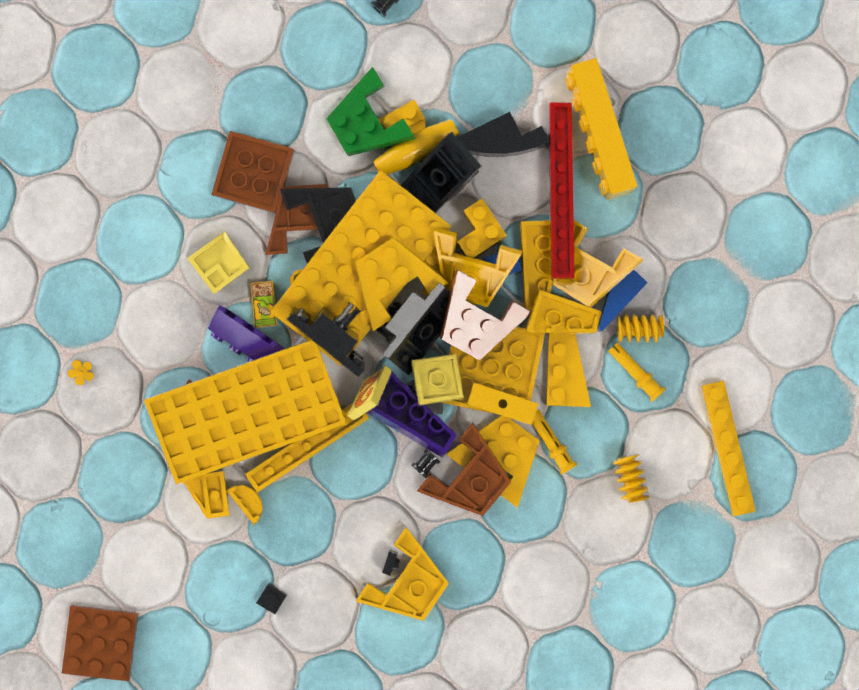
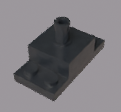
[401,132,482,213]
[383,283,450,375]
[287,302,365,377]

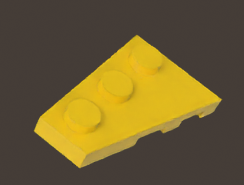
[525,290,602,334]

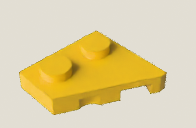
[182,471,230,519]

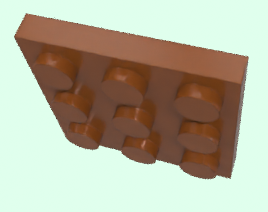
[211,131,295,214]
[62,605,139,681]

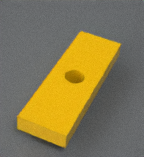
[467,383,538,425]

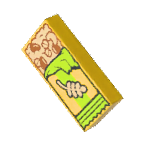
[251,281,278,328]

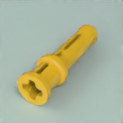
[607,342,666,402]
[532,409,578,475]

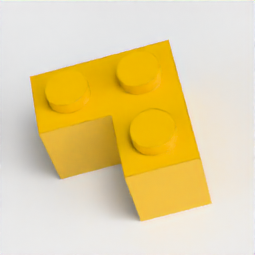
[457,198,507,258]

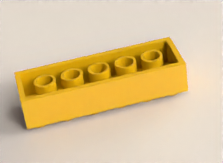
[565,58,638,200]

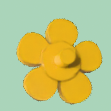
[68,360,94,385]

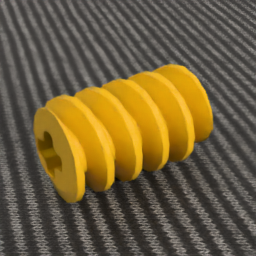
[617,314,664,343]
[613,454,650,503]

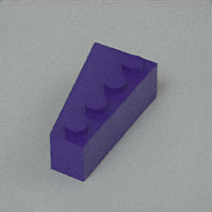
[366,370,457,458]

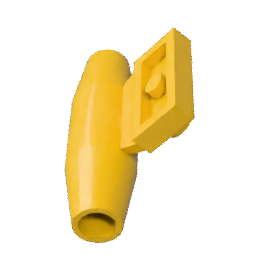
[373,100,459,175]

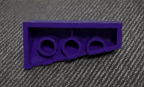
[208,305,286,362]

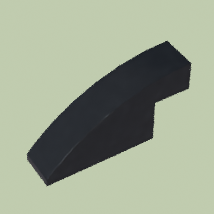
[457,112,550,157]

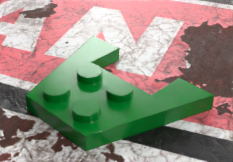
[326,67,416,156]

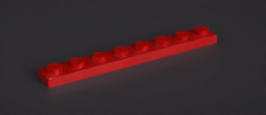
[549,102,575,279]

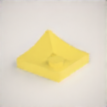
[187,232,251,294]

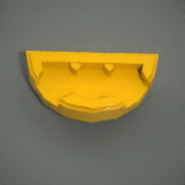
[226,485,263,525]

